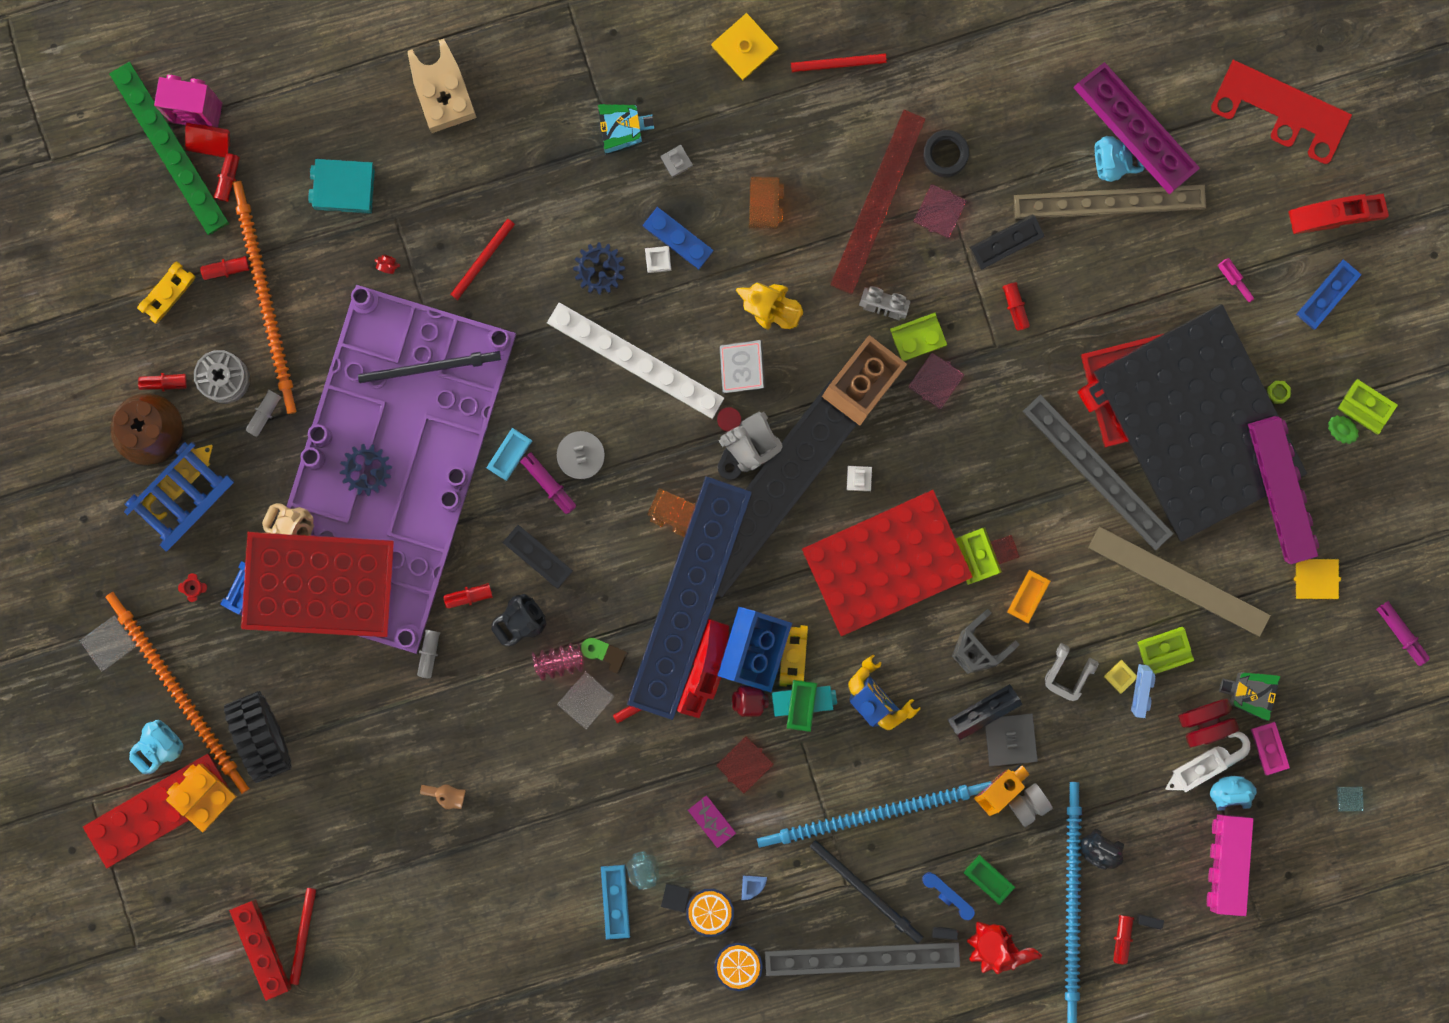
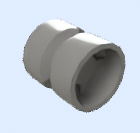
[1008,783,1053,827]

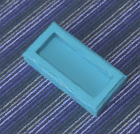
[486,428,533,481]

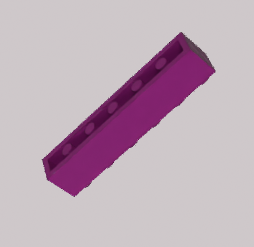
[1248,416,1319,564]

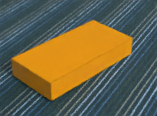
[1007,570,1051,624]

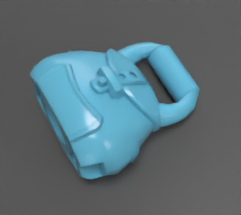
[1095,136,1145,182]
[129,720,183,774]
[1210,776,1257,810]

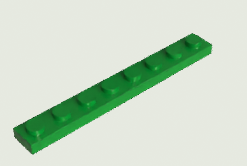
[109,62,229,236]

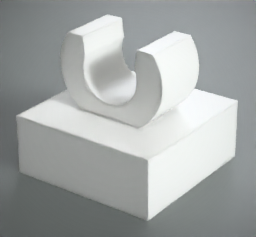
[847,466,872,491]

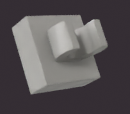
[660,145,693,178]

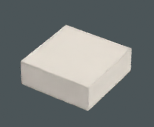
[645,246,671,273]

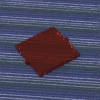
[716,736,774,794]

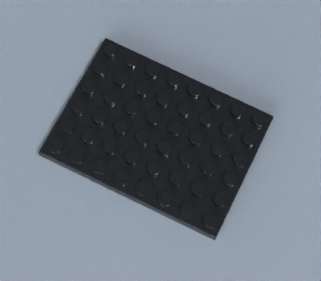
[1093,304,1307,542]

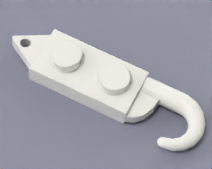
[1165,732,1250,792]

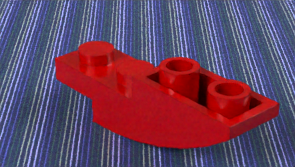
[1288,194,1389,234]
[677,619,729,718]

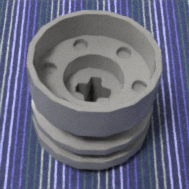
[194,350,250,404]

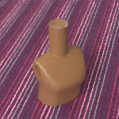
[420,784,466,809]

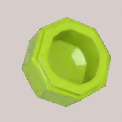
[1267,381,1291,404]

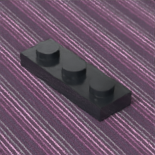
[969,214,1045,270]
[502,525,573,589]
[947,684,1023,740]

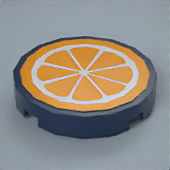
[686,888,734,937]
[714,942,763,991]

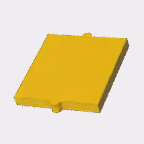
[1293,559,1341,599]

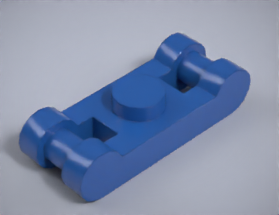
[922,872,975,920]

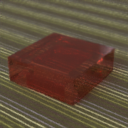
[991,535,1019,564]

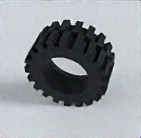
[224,691,292,783]

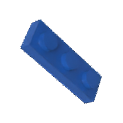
[643,207,714,270]
[1296,259,1362,330]

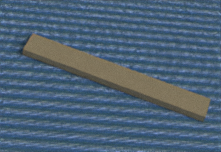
[1013,185,1206,220]
[1088,526,1271,637]

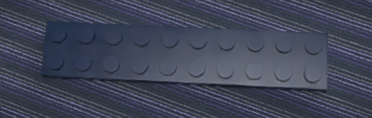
[627,476,752,720]

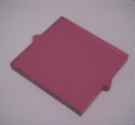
[913,184,967,239]
[908,353,964,409]

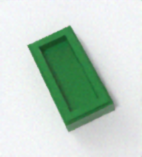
[786,680,817,732]
[963,855,1015,905]

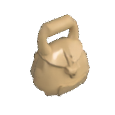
[262,503,314,535]

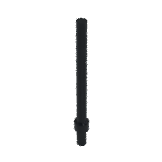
[358,351,501,383]
[809,840,924,944]

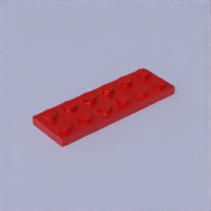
[83,753,230,869]

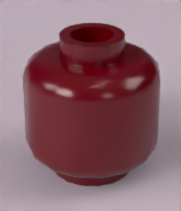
[732,685,769,717]

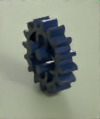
[573,242,625,295]
[339,444,392,496]

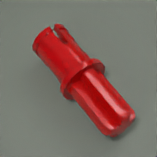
[213,154,240,202]
[201,256,250,280]
[1002,282,1029,331]
[138,373,187,392]
[444,583,493,608]
[1113,915,1134,964]

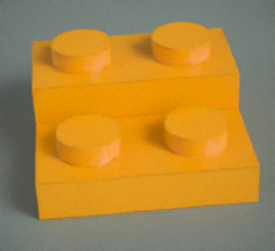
[166,764,237,833]

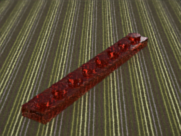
[830,110,926,295]

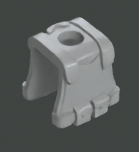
[718,412,782,472]
[1045,643,1099,701]

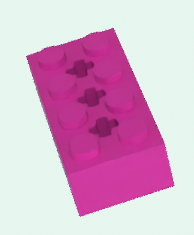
[154,75,222,127]
[1207,814,1253,916]

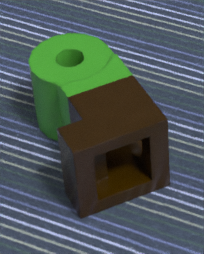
[581,638,628,675]

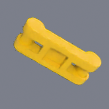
[137,261,196,324]
[779,625,808,687]

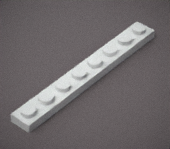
[547,303,724,419]

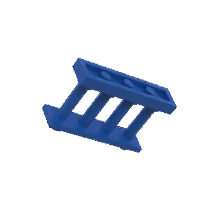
[124,441,234,552]

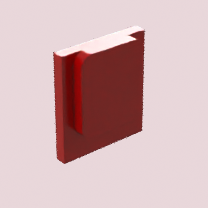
[185,122,230,158]

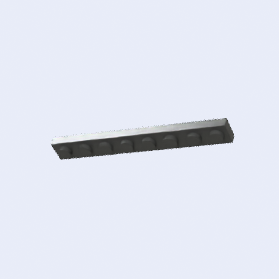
[1022,394,1174,550]
[765,942,960,976]

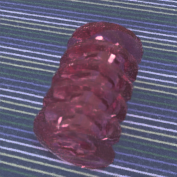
[532,642,584,681]

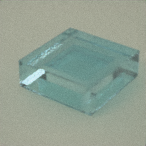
[1337,787,1363,811]

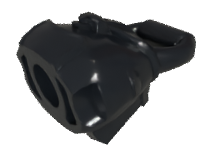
[491,594,546,647]
[1080,828,1124,870]

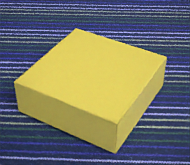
[1104,660,1137,694]

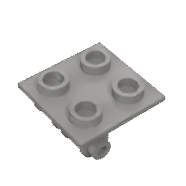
[859,286,910,321]

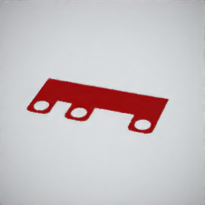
[1211,60,1352,164]

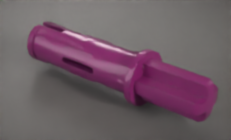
[520,452,576,514]
[1376,601,1430,666]

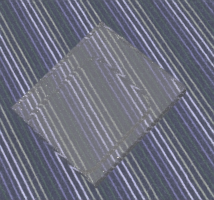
[79,615,136,672]
[557,672,614,729]

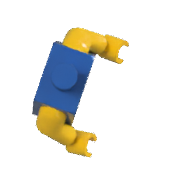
[848,655,920,730]

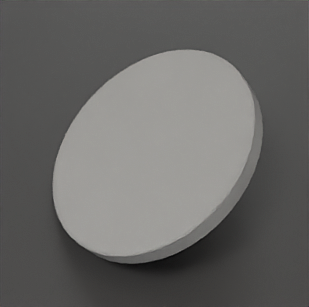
[557,431,605,479]

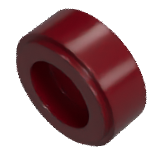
[717,407,741,432]

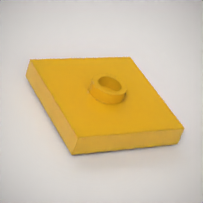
[711,13,778,80]

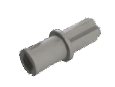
[246,390,282,437]
[417,630,440,678]

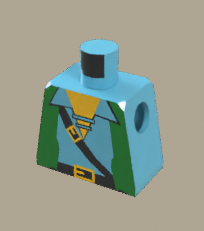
[598,104,654,153]

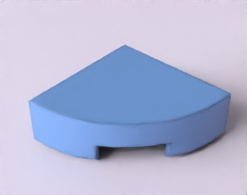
[741,875,767,900]

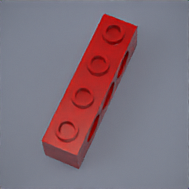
[229,899,292,1001]

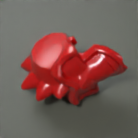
[967,922,1042,974]

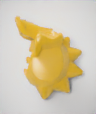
[736,282,803,330]

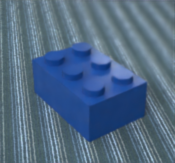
[718,607,792,692]

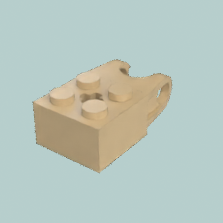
[408,39,477,133]

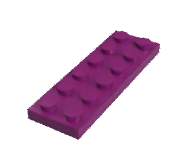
[1073,62,1200,194]

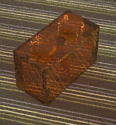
[749,177,784,229]
[647,488,695,537]

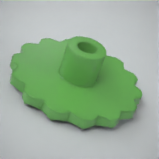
[1328,415,1359,444]

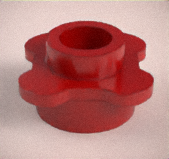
[375,255,400,274]
[178,573,207,602]

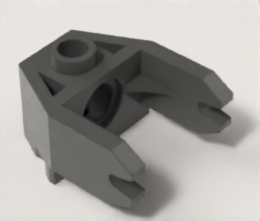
[952,609,1019,674]

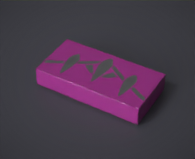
[688,795,736,848]

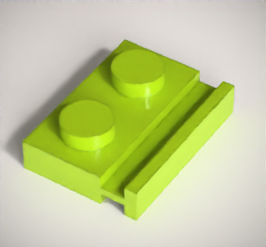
[890,313,947,361]
[1337,379,1398,435]
[955,527,1002,585]
[1137,626,1194,674]

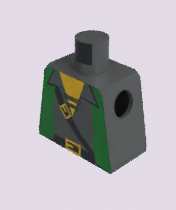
[1219,672,1280,721]

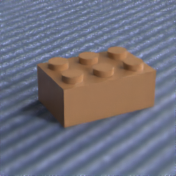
[822,335,907,425]

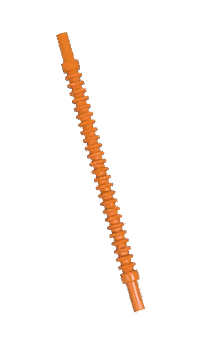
[232,181,297,414]
[106,592,250,794]

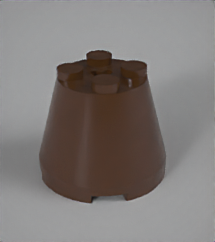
[110,393,184,466]

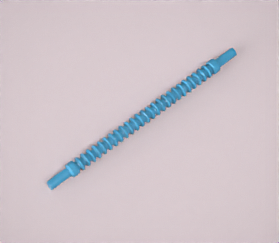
[757,781,991,848]
[1065,782,1082,1023]

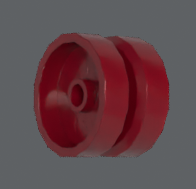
[1178,698,1240,748]

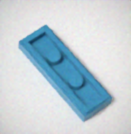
[601,865,630,939]

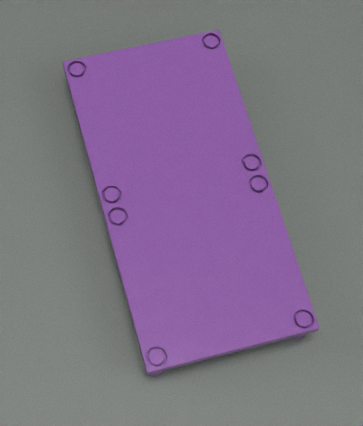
[286,285,516,654]

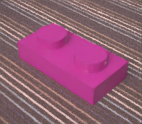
[1251,722,1290,775]

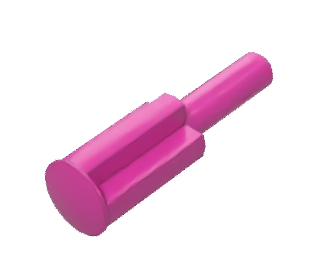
[1218,258,1254,302]

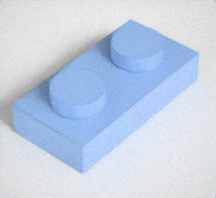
[1131,664,1155,718]

